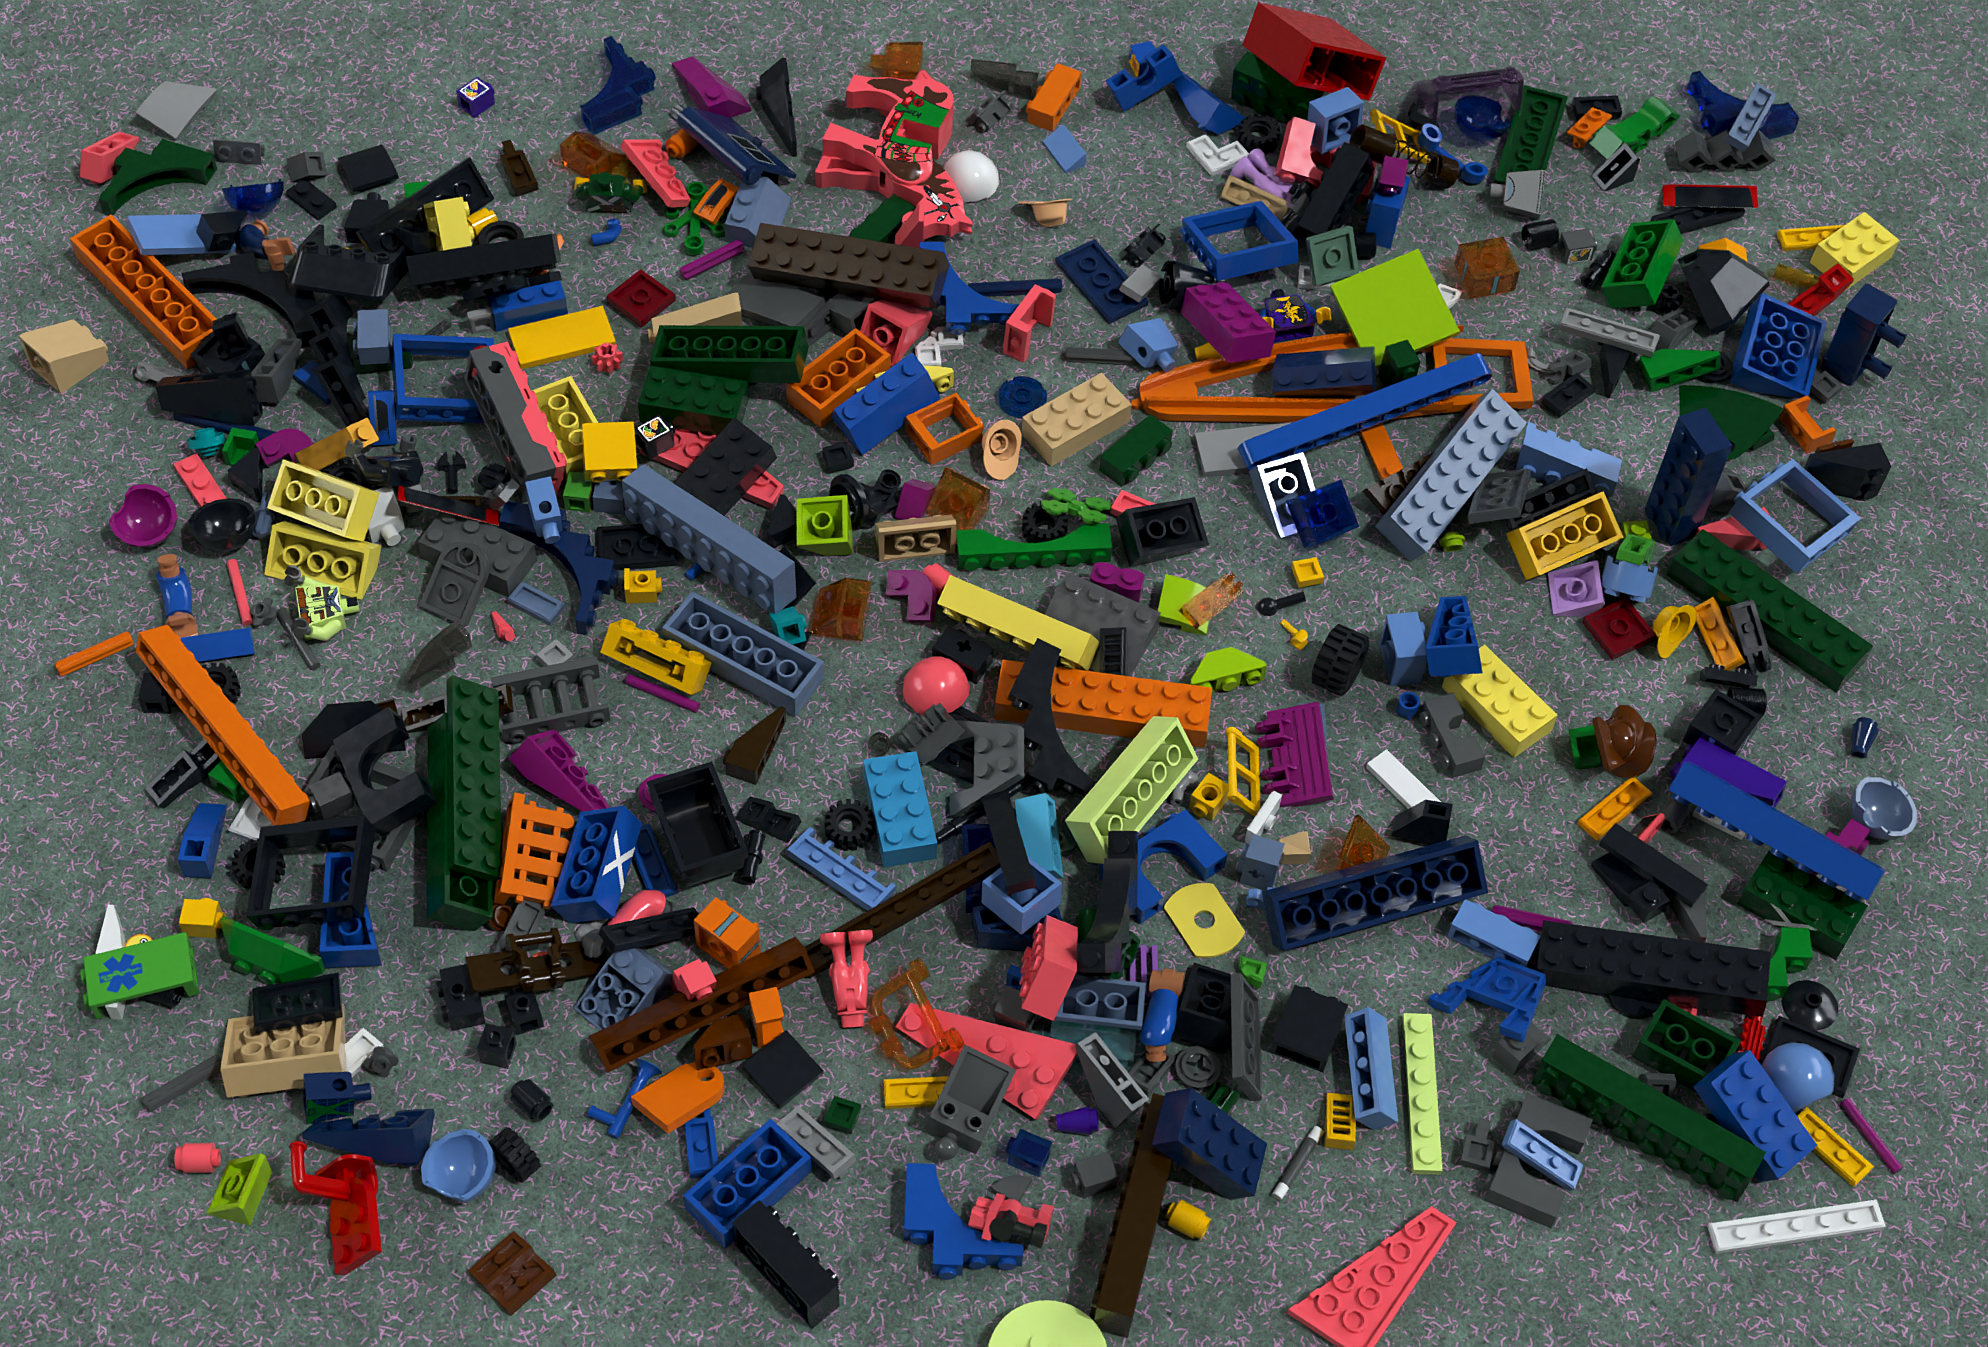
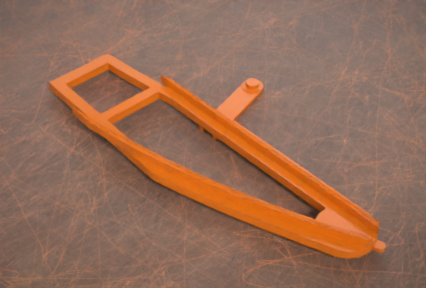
[1131,325,1533,480]

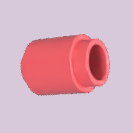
[922,563,955,597]
[175,1143,221,1173]

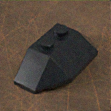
[1507,468,1596,530]

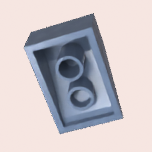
[1249,453,1326,538]

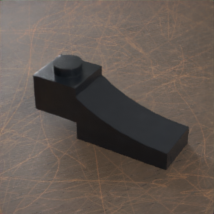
[145,739,221,808]
[1591,853,1670,923]

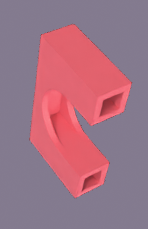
[1275,117,1377,203]

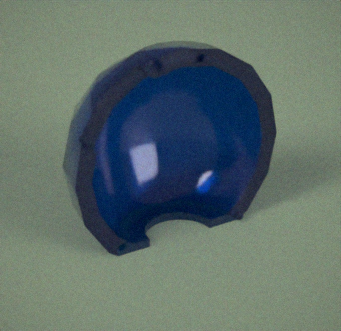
[1454,95,1511,142]
[222,179,284,216]

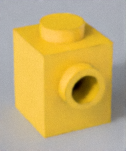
[179,898,226,938]

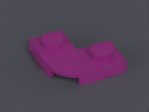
[255,428,314,467]
[886,570,937,623]

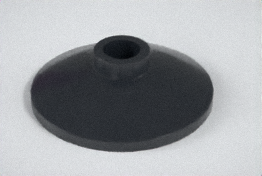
[1782,980,1838,1031]

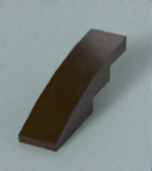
[402,684,514,733]

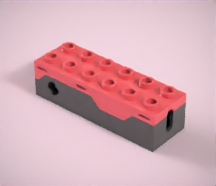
[464,342,567,502]

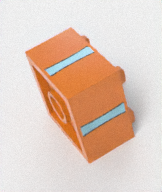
[694,897,761,969]

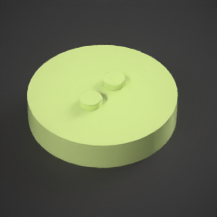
[988,1300,1107,1347]

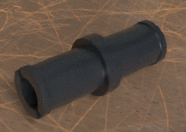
[1581,250,1616,289]
[738,829,766,885]

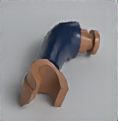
[238,220,295,271]

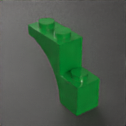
[1767,927,1813,1001]

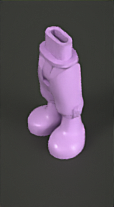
[1230,149,1292,201]

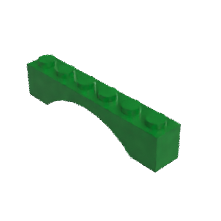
[956,523,1112,571]

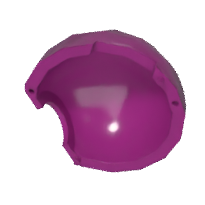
[109,484,177,549]

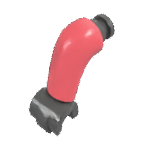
[581,889,676,960]

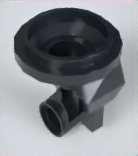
[829,469,901,528]

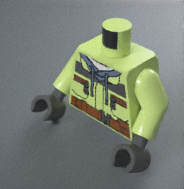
[284,565,360,641]

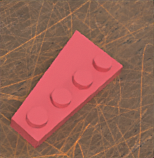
[620,139,690,208]

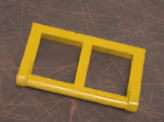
[1370,109,1431,164]
[1226,727,1261,817]

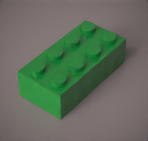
[1601,219,1683,308]

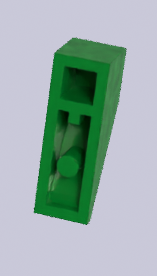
[1640,349,1721,392]

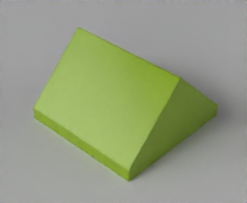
[206,1153,272,1226]

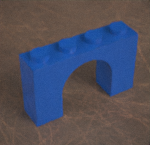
[1099,809,1227,924]

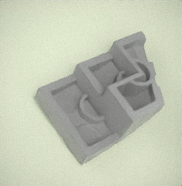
[136,81,218,140]

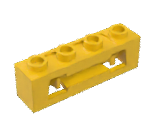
[600,619,712,695]

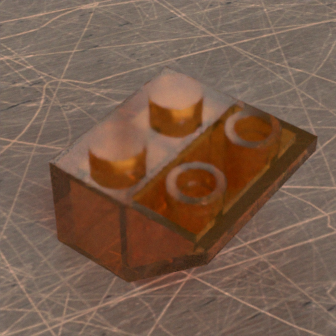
[560,131,628,178]
[811,577,871,641]

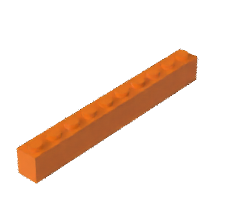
[135,624,310,826]

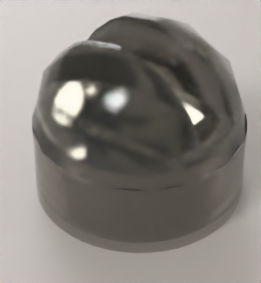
[868,732,891,756]

